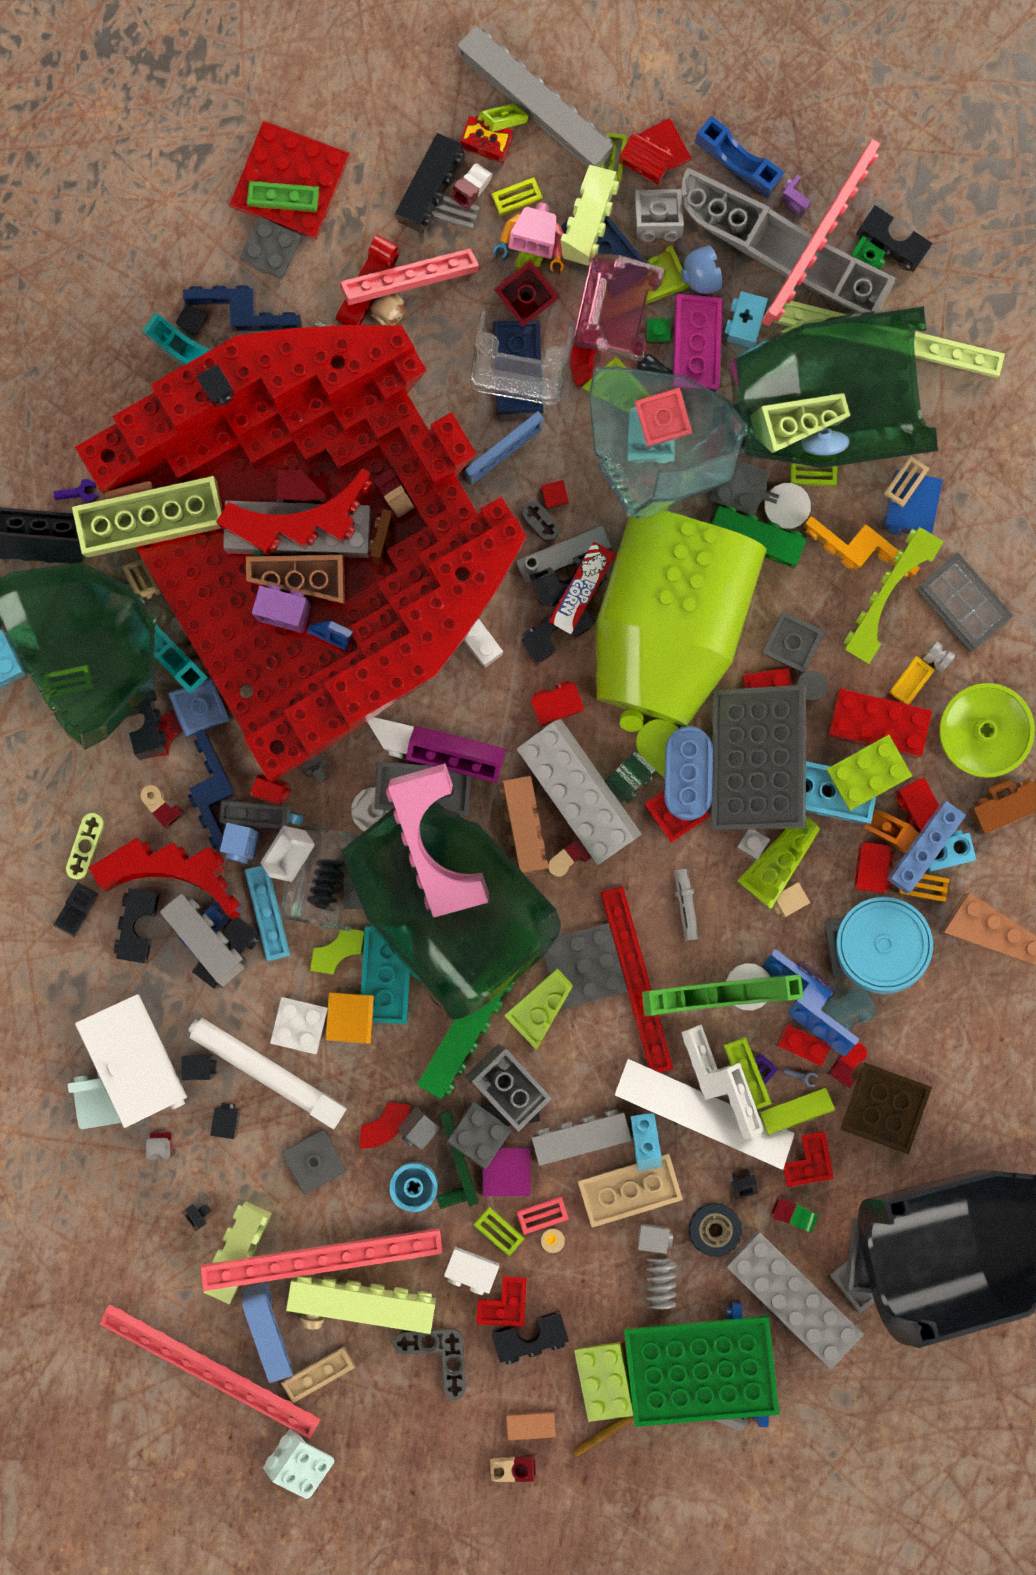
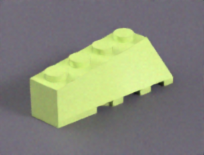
[561,165,620,266]
[750,393,850,453]
[203,1201,272,1305]

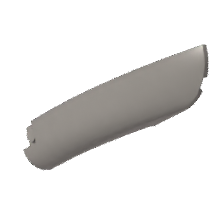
[682,167,895,320]

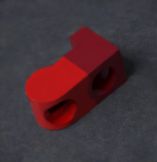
[827,1042,867,1088]

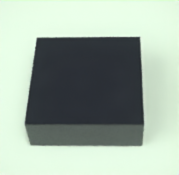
[175,303,208,336]

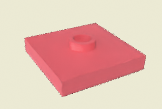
[634,387,693,447]

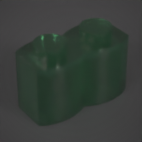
[604,751,655,804]

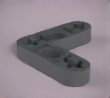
[394,1328,466,1400]

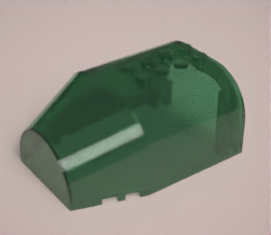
[731,305,938,468]
[341,801,561,1019]

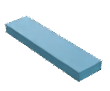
[244,865,291,962]

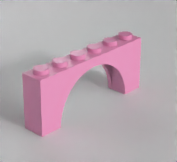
[386,764,489,918]

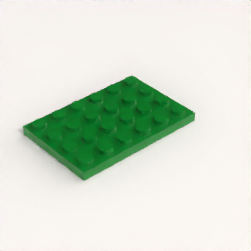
[624,1316,780,1427]

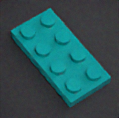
[361,926,413,1024]

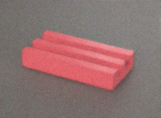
[516,1196,569,1235]

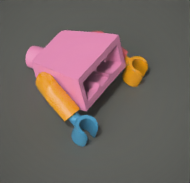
[493,203,564,274]

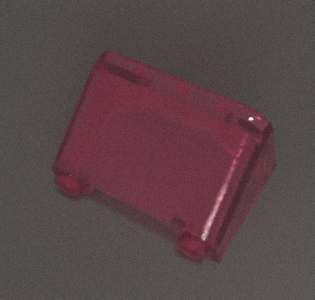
[574,254,664,362]

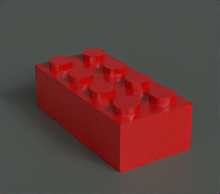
[826,688,932,759]

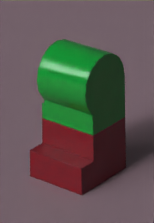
[770,1196,819,1233]

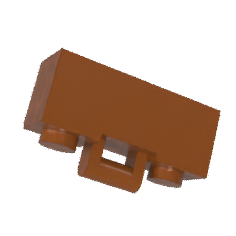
[969,778,1036,835]

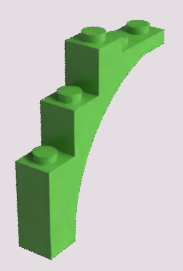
[642,974,803,1016]

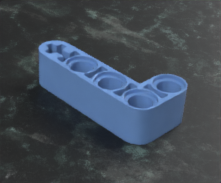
[242,1282,293,1383]

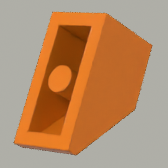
[863,809,919,853]

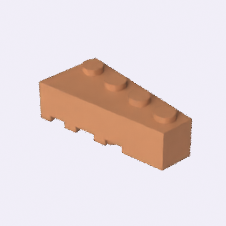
[246,555,346,604]
[499,776,549,875]
[939,893,1036,965]

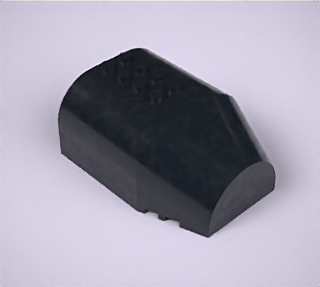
[858,1170,1036,1348]

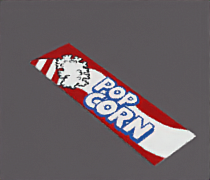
[548,541,616,634]

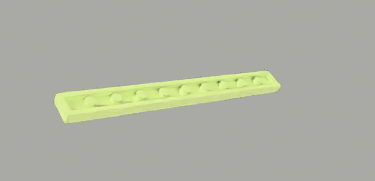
[773,301,1005,378]

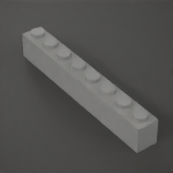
[457,26,613,168]

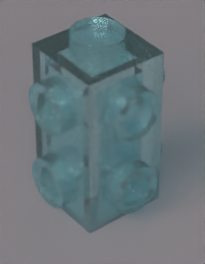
[823,988,877,1031]

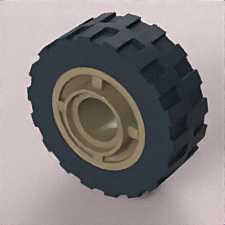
[688,1203,742,1257]

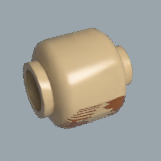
[371,293,405,325]

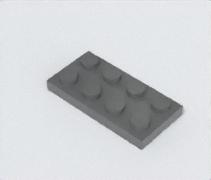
[374,762,471,817]

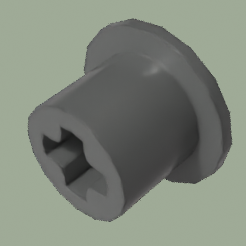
[797,670,828,701]

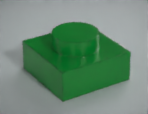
[646,318,671,344]

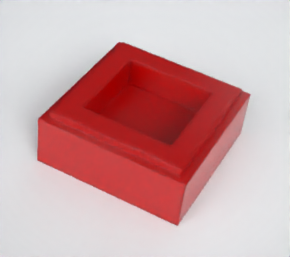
[541,480,569,509]

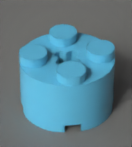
[389,1161,438,1212]

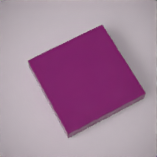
[483,1147,530,1196]

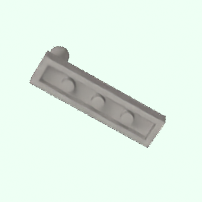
[516,526,611,584]

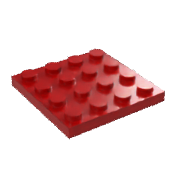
[229,120,350,240]

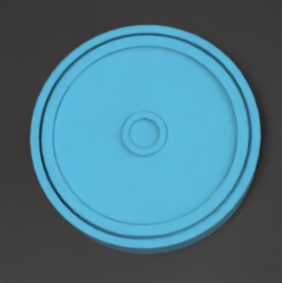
[836,897,933,994]

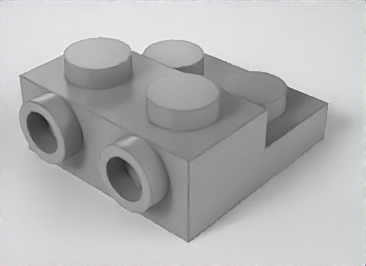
[635,189,684,242]

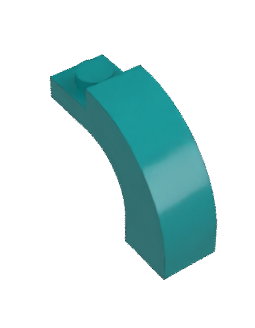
[141,313,210,366]
[137,622,208,694]

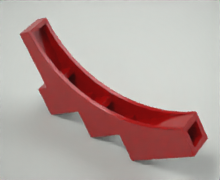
[216,468,373,556]
[88,838,241,920]

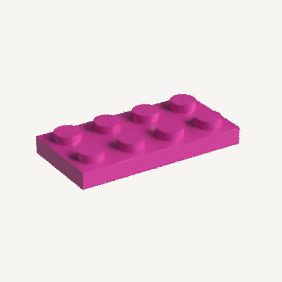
[672,294,722,391]

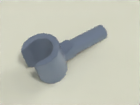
[784,1068,818,1087]

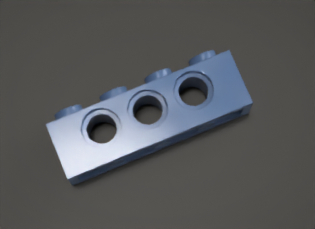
[887,801,966,893]
[220,823,260,864]

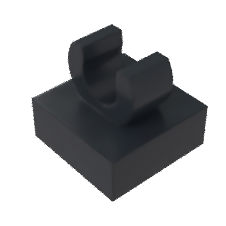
[731,1169,758,1200]
[182,1203,212,1231]

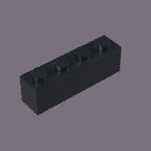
[395,133,465,233]

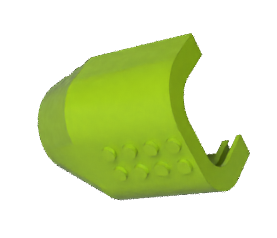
[595,507,767,727]

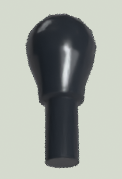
[637,353,673,380]

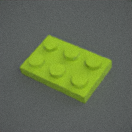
[826,735,912,811]
[574,1342,633,1422]

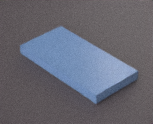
[465,411,543,485]

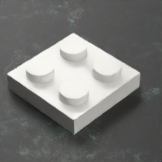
[270,997,328,1054]

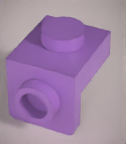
[781,175,811,216]

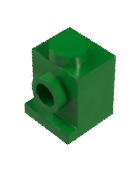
[850,236,886,270]

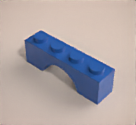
[695,115,784,199]

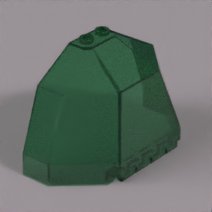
[0,562,157,750]

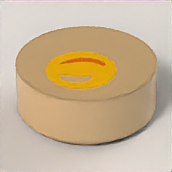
[541,1228,565,1253]

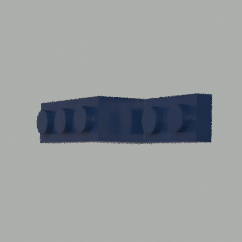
[183,285,302,332]
[188,729,236,853]

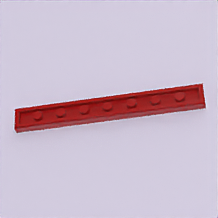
[600,886,674,1073]

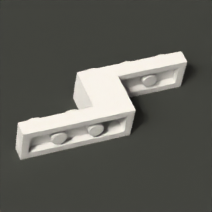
[681,1024,764,1139]

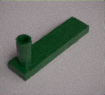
[436,1110,478,1209]

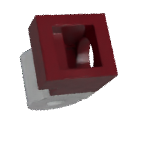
[451,163,493,210]

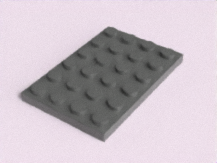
[712,685,806,831]

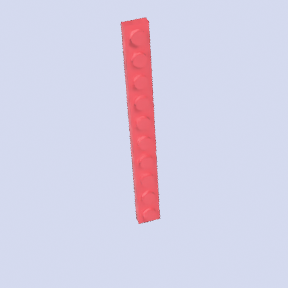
[761,139,880,327]
[200,1228,442,1291]
[99,1304,321,1439]

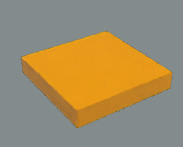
[326,993,374,1044]

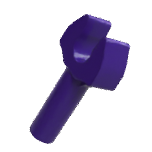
[54,479,99,504]

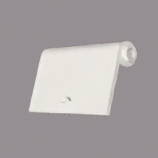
[75,994,187,1128]

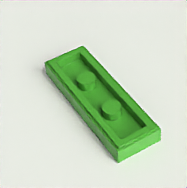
[247,181,319,212]

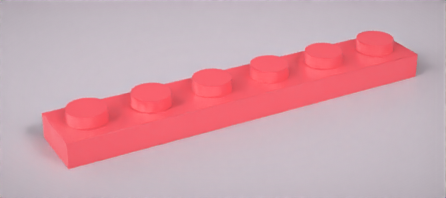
[340,249,479,305]

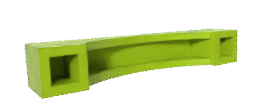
[843,527,944,664]

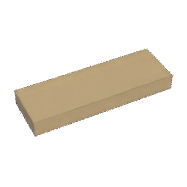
[281,1345,356,1403]

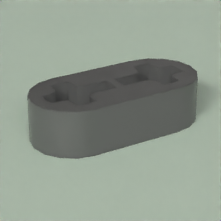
[522,501,559,542]

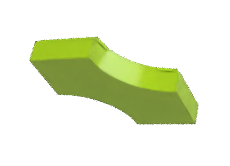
[310,928,365,974]

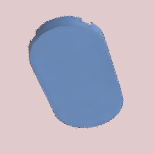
[664,726,713,821]

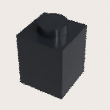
[196,364,236,408]
[181,1055,217,1080]
[210,1102,241,1139]

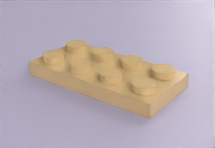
[578,1153,683,1228]

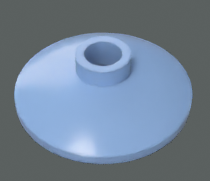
[801,428,849,455]

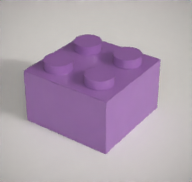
[252,584,311,634]

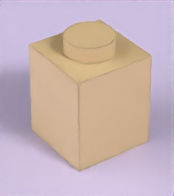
[773,882,810,917]

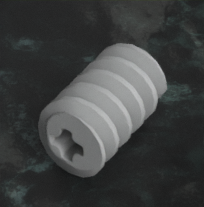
[646,1257,677,1309]

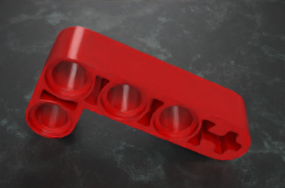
[335,235,399,325]

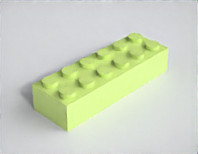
[72,476,223,558]
[286,1274,436,1334]

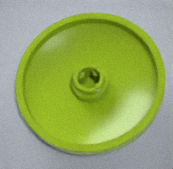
[939,683,1035,778]

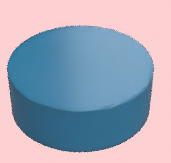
[289,811,304,825]

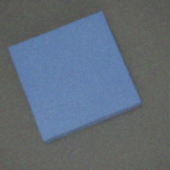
[168,677,230,738]

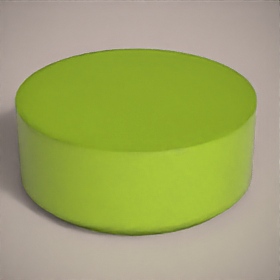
[620,710,644,732]

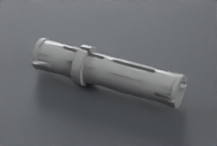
[674,868,699,941]

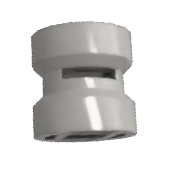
[923,641,956,673]

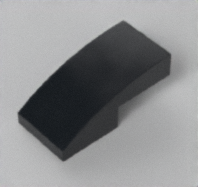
[53,882,98,938]

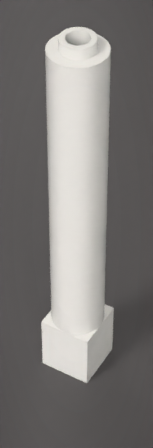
[188,1018,348,1129]

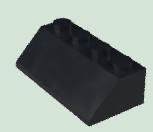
[0,507,85,565]

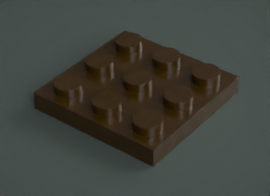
[840,1062,932,1155]

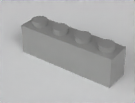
[160,893,245,986]
[531,1109,632,1166]

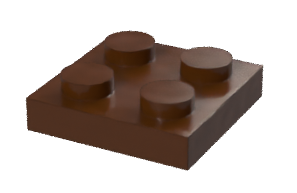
[368,509,396,567]

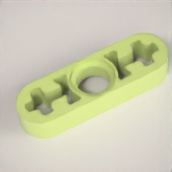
[66,813,105,880]

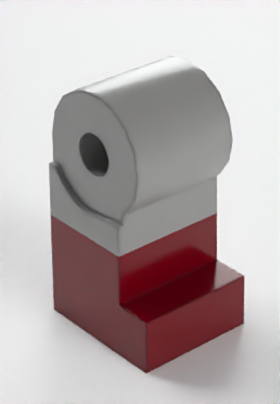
[146,1132,173,1160]

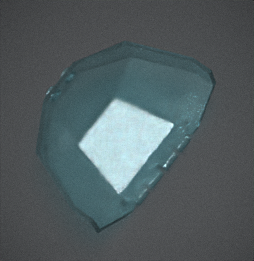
[589,367,747,519]

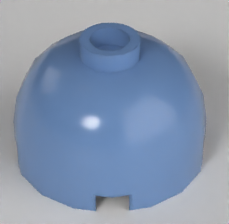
[681,245,722,294]

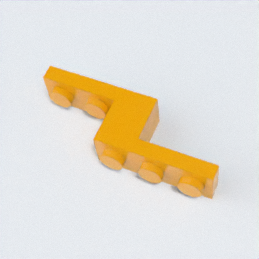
[803,516,920,579]

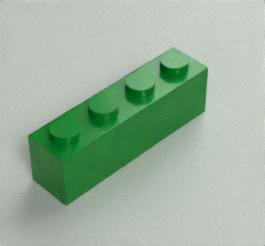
[712,505,807,569]

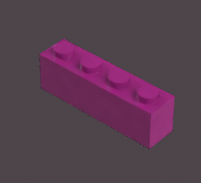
[406,725,507,783]

